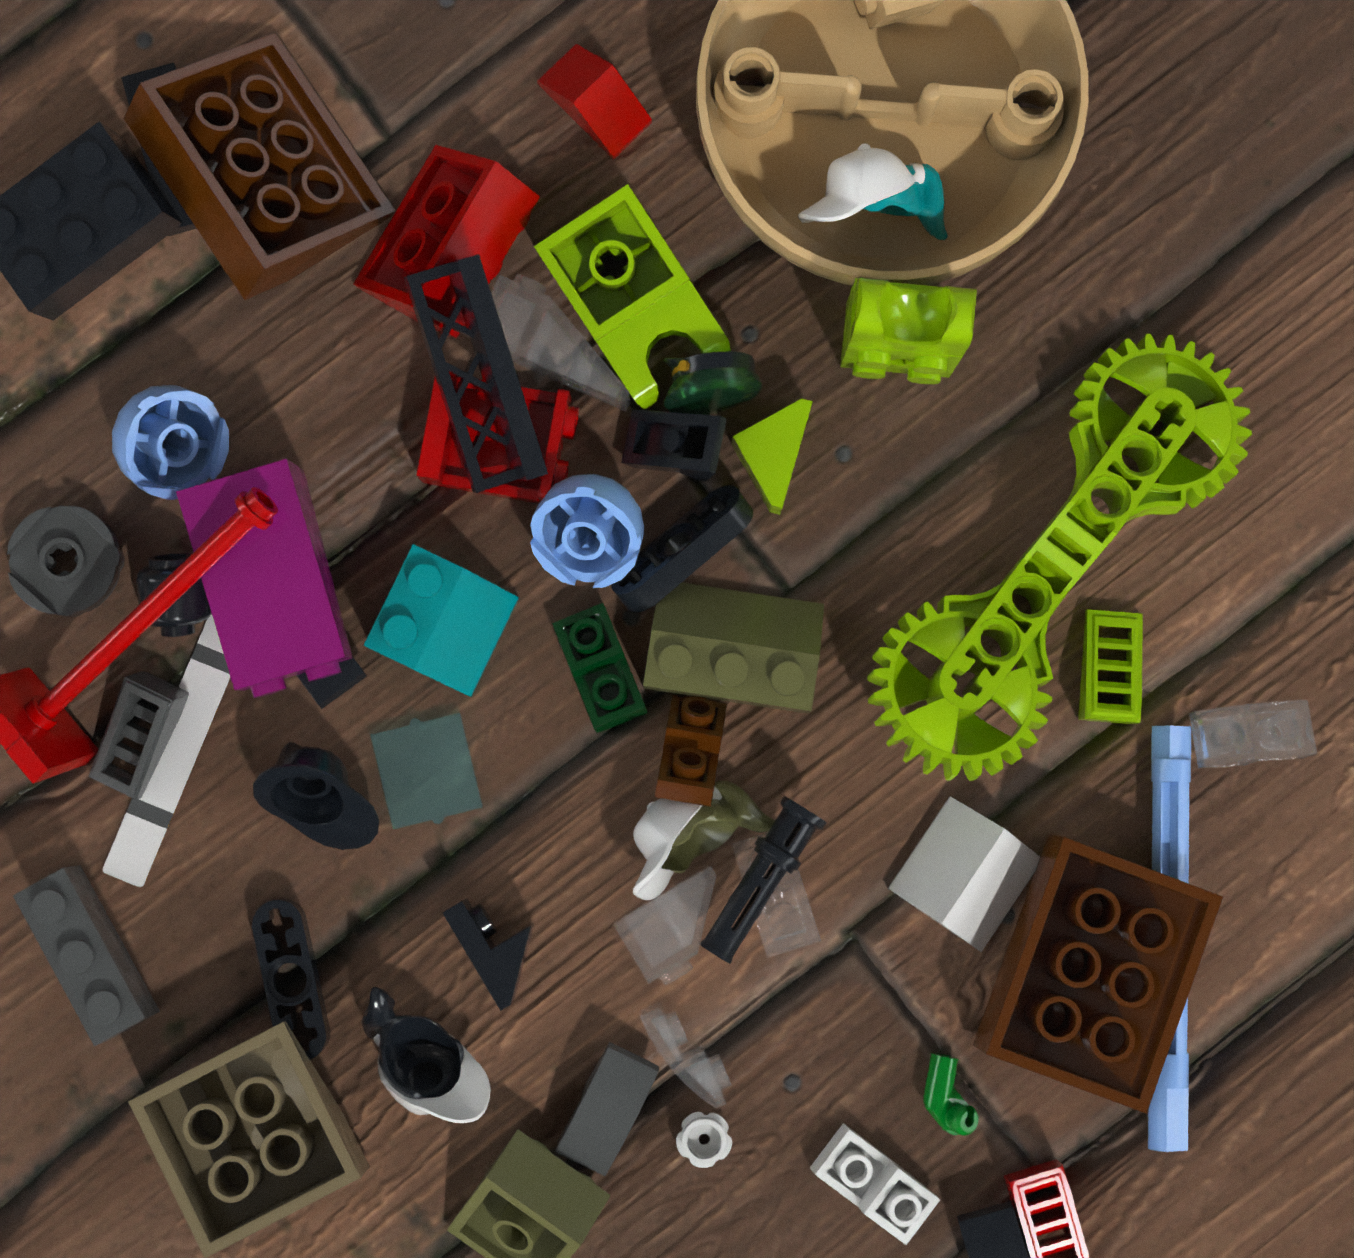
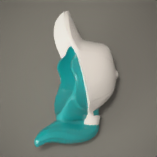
[798,143,948,240]

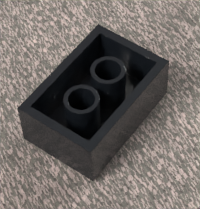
[0,121,183,321]

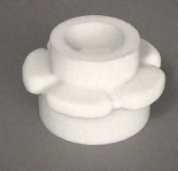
[676,1112,732,1168]

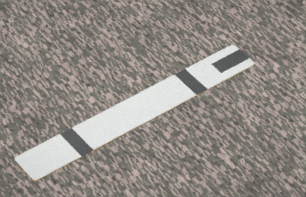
[103,614,230,887]

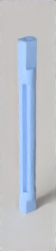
[1148,725,1191,1152]

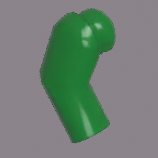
[923,1053,979,1136]

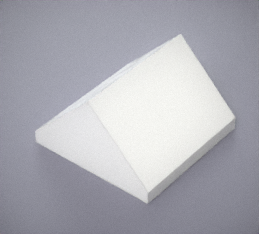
[888,796,1040,952]

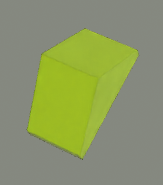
[731,398,813,515]

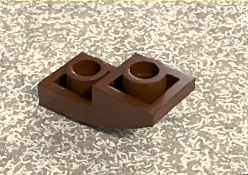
[655,695,727,807]

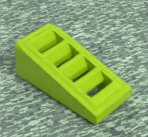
[1078,609,1143,724]

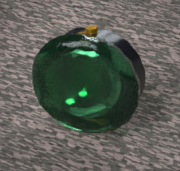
[663,351,763,415]

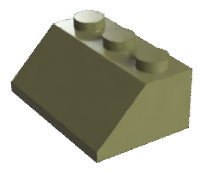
[643,582,824,714]

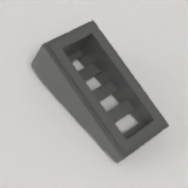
[89,671,189,800]

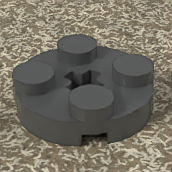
[7,505,125,617]

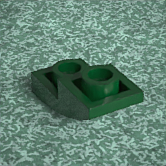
[552,602,648,734]

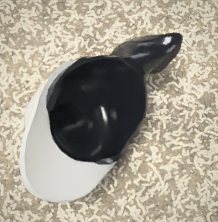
[361,987,491,1123]

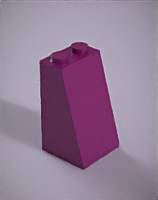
[176,459,353,698]

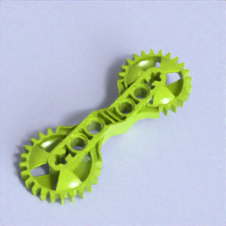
[867,334,1252,781]

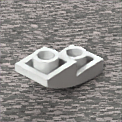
[810,1123,940,1245]

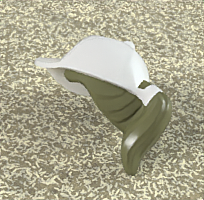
[633,781,775,900]

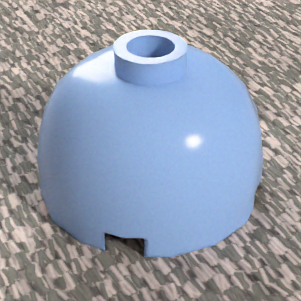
[112,385,229,500]
[530,474,644,588]

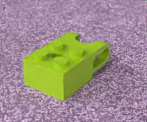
[534,184,731,410]
[840,278,977,384]

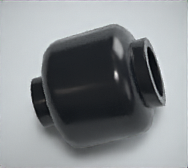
[136,553,212,637]

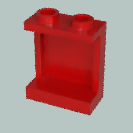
[416,372,579,504]

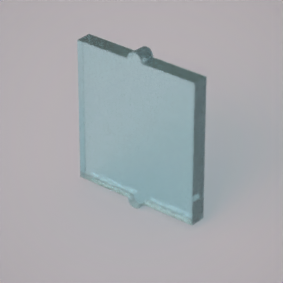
[371,713,483,829]

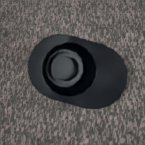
[253,742,379,850]

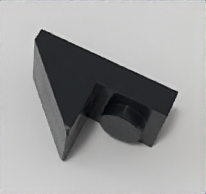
[621,409,726,481]
[442,898,534,1011]

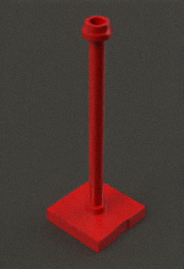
[0,487,278,784]

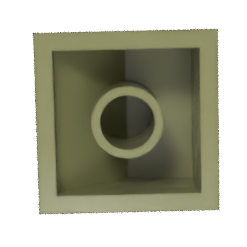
[447,1129,611,1258]

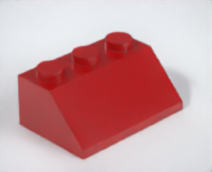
[353,145,540,339]

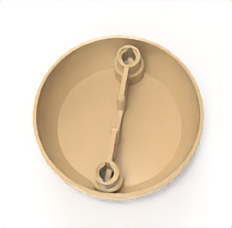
[696,0,1089,286]

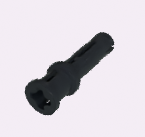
[700,796,827,964]

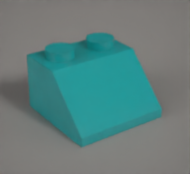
[363,544,519,697]

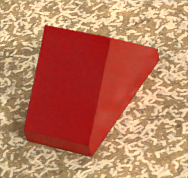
[537,44,652,160]

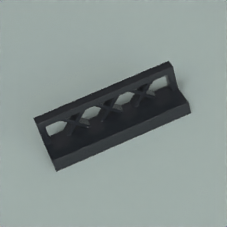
[404,254,548,493]

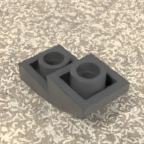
[555,1042,660,1176]

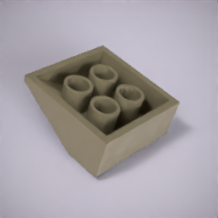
[128,1021,370,1258]

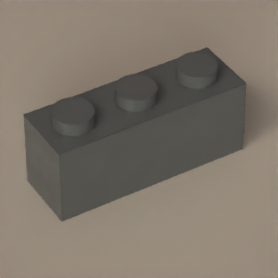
[13,865,160,1047]

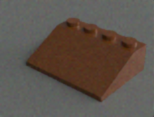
[123,32,395,300]
[973,834,1223,1114]

